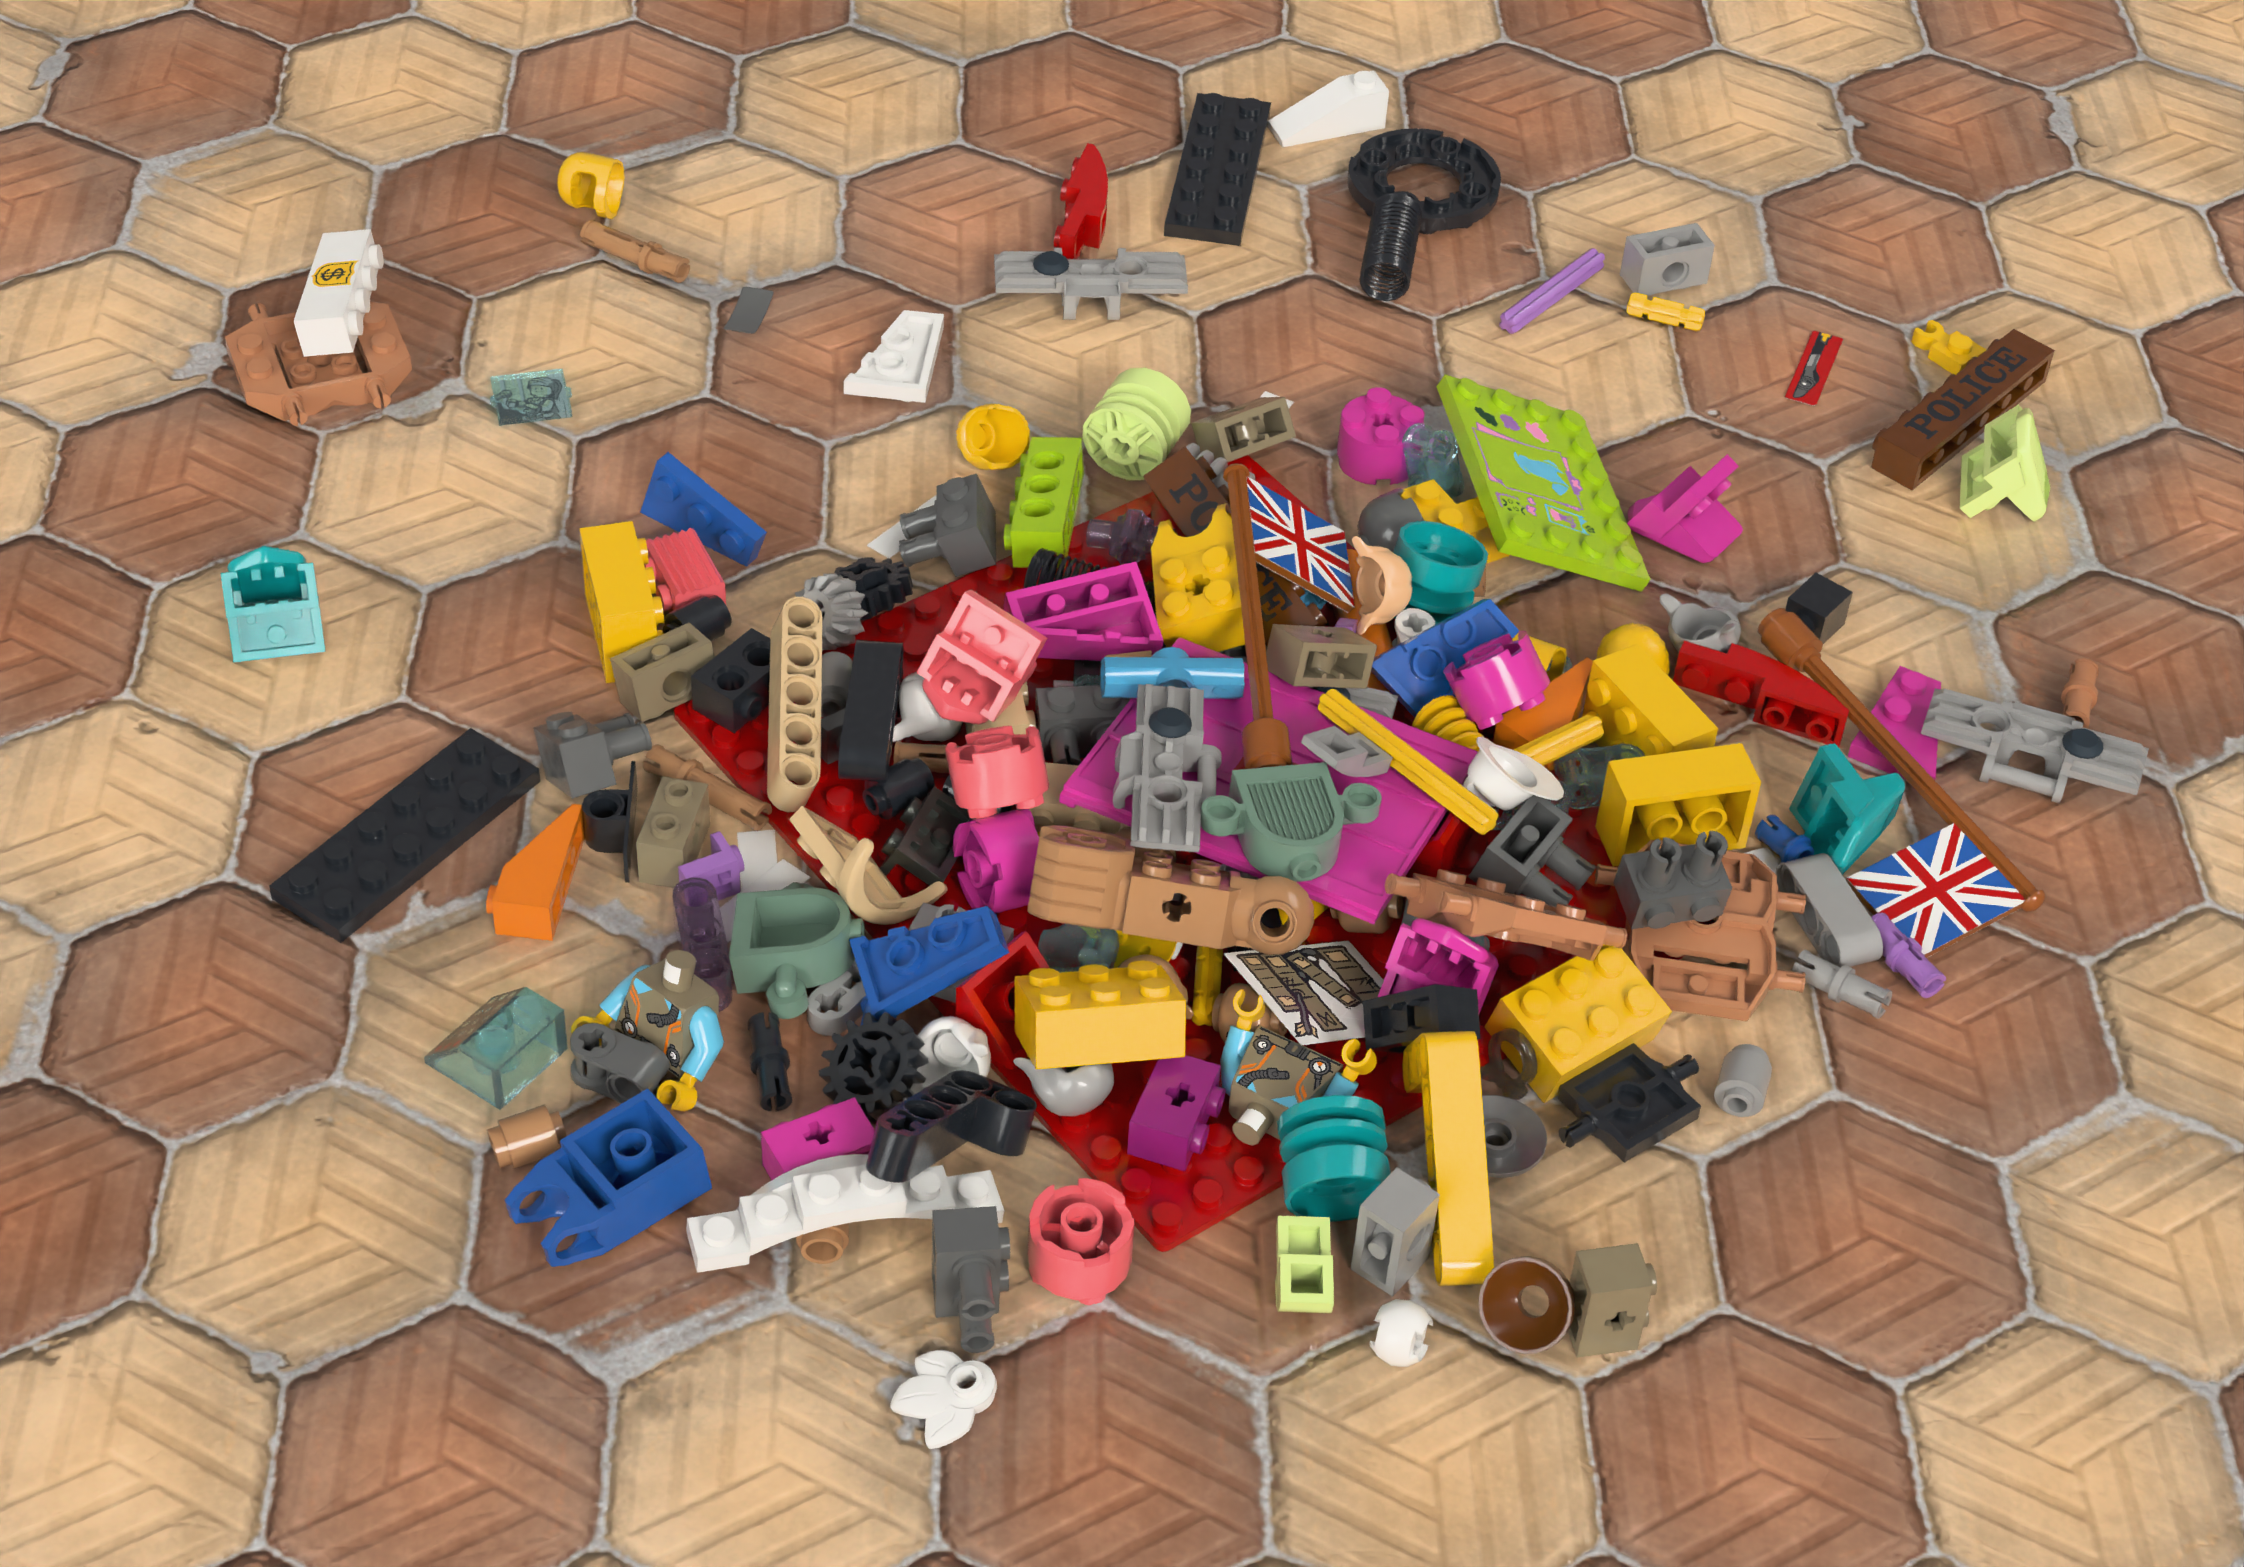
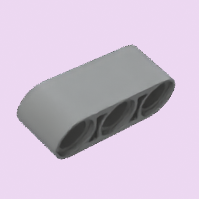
[1776,853,1883,968]

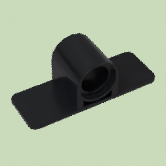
[582,761,638,883]

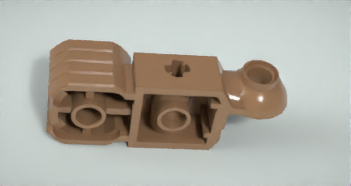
[1027,825,1314,955]

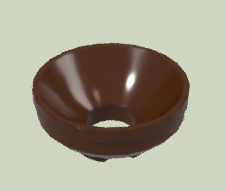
[1479,1256,1576,1354]

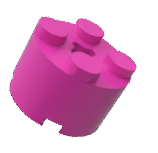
[1337,387,1425,485]
[1443,631,1550,730]
[953,809,1039,914]

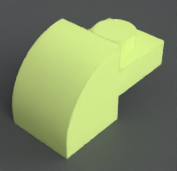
[1275,1216,1334,1313]

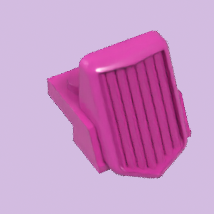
[1627,454,1743,563]
[1378,918,1499,1013]

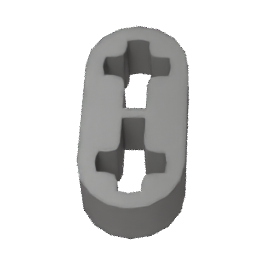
[807,961,866,1036]

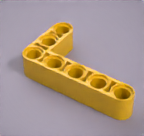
[1402,1031,1494,1286]

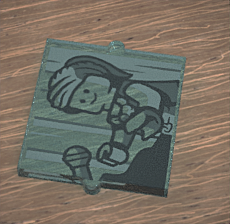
[490,368,572,426]

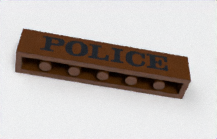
[1871,329,2055,491]
[1143,446,1328,647]

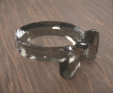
[1480,1028,1537,1100]

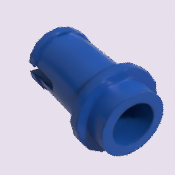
[1755,814,1814,863]

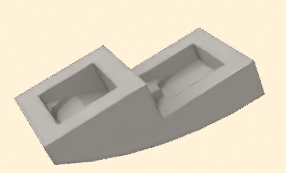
[1301,726,1393,777]

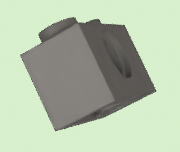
[1620,223,1715,296]
[1351,1167,1440,1297]

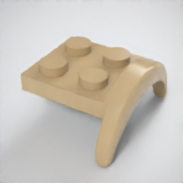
[789,806,947,925]

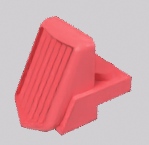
[917,590,1048,725]

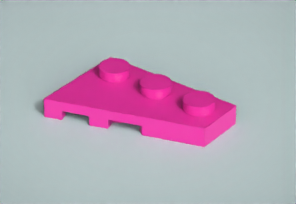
[1848,666,1941,781]

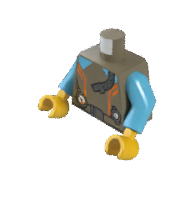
[571,950,724,1111]
[1220,989,1377,1145]

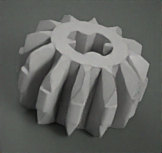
[795,573,868,650]

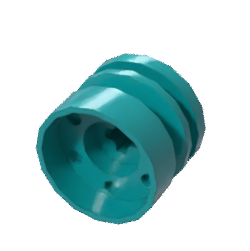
[1393,521,1488,625]
[1277,1095,1391,1222]

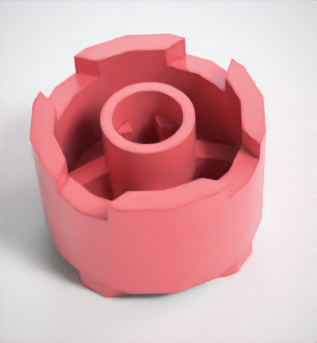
[945,726,1049,819]
[1027,1178,1134,1305]

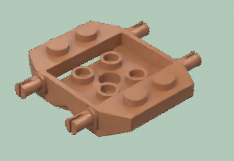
[225,302,412,426]
[1595,839,1806,1021]
[1385,869,1627,961]

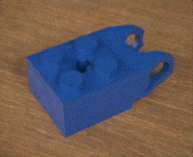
[504,1088,712,1267]

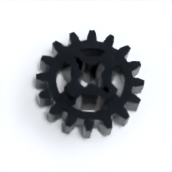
[835,557,913,620]
[819,1012,929,1121]

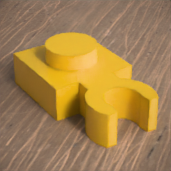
[1911,320,1986,375]

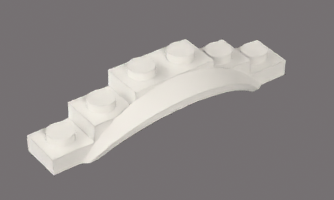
[686,1154,1004,1273]

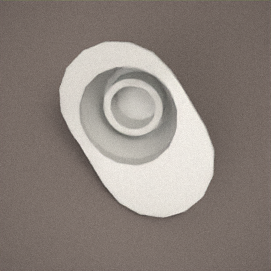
[1463,737,1564,810]

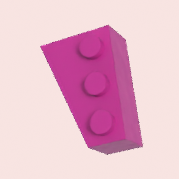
[1003,562,1164,661]

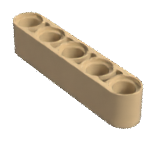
[767,597,822,812]

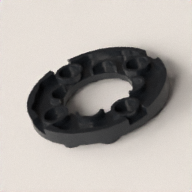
[1347,128,1501,234]

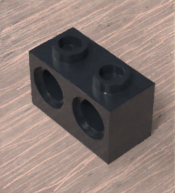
[691,628,770,733]
[1363,984,1481,1054]

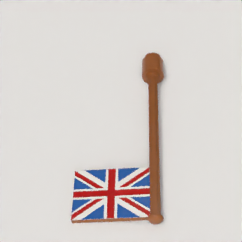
[1223,463,1355,769]
[1758,608,2045,958]

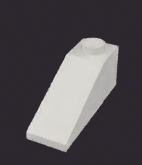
[1268,70,1389,148]

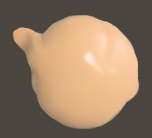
[1352,536,1412,635]

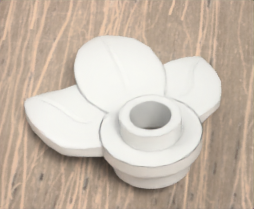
[890,1350,997,1449]

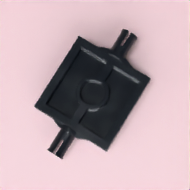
[1558,1043,1701,1163]

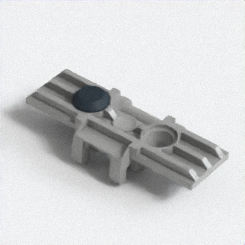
[994,248,1188,320]
[1113,684,1222,852]
[1921,688,2149,804]

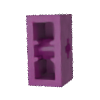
[1127,1055,1226,1171]

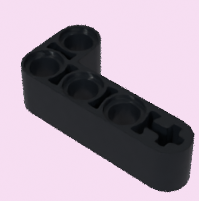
[838,640,903,782]
[866,1070,1037,1183]

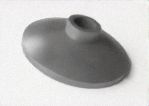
[1482,1095,1547,1178]

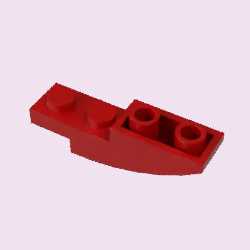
[1054,143,1108,259]
[1673,641,1850,747]

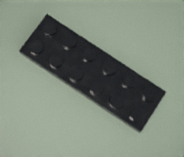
[1164,93,1271,246]
[269,728,540,943]

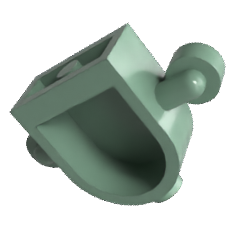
[1200,762,1382,882]
[729,882,865,1019]

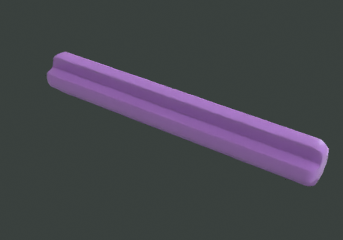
[1499,248,1605,334]

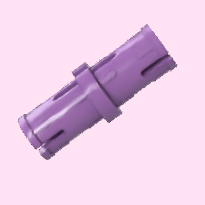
[1871,913,1946,998]

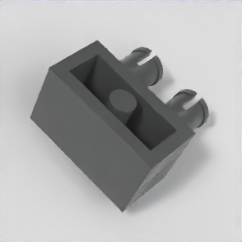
[899,473,996,577]
[1035,685,1130,766]
[533,712,652,798]
[1468,795,1597,907]
[1613,831,1732,929]
[932,1206,1010,1353]

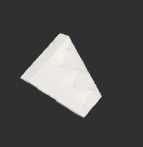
[844,310,944,403]

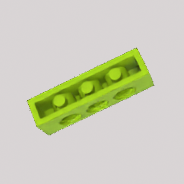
[1004,437,1084,568]

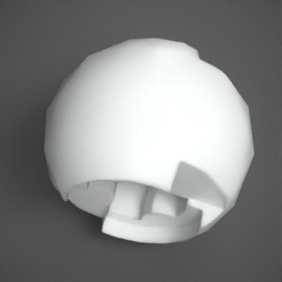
[1370,1299,1433,1367]

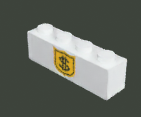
[294,229,384,356]

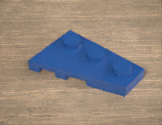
[640,452,767,567]
[1371,599,1519,718]
[849,906,1010,1020]

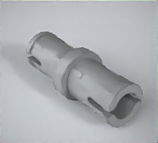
[1792,950,1893,1019]

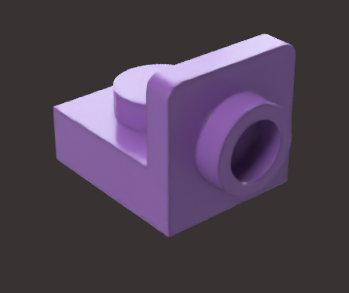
[678,831,744,912]

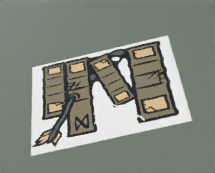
[1224,941,1384,1045]

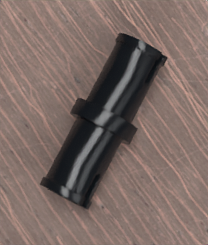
[748,1012,792,1111]

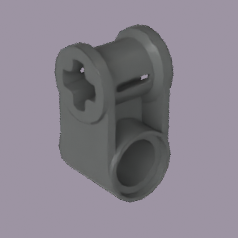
[570,1023,670,1104]

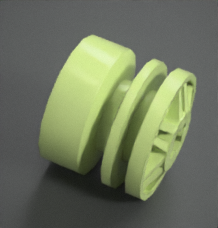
[1082,368,1191,480]

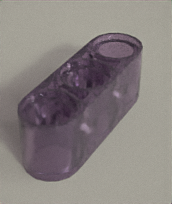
[672,878,733,1012]

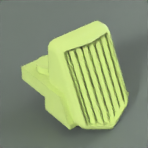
[1960,404,2050,522]

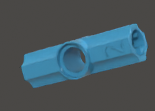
[1100,647,1245,699]

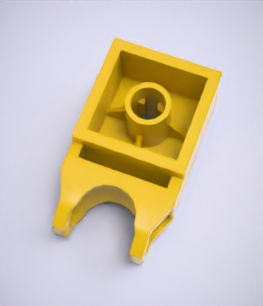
[1151,503,1245,652]

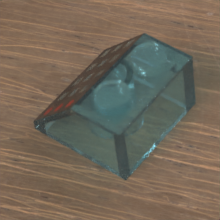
[424,987,568,1110]

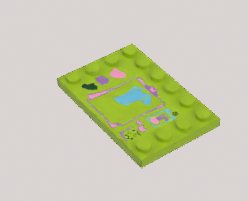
[1436,374,1651,592]

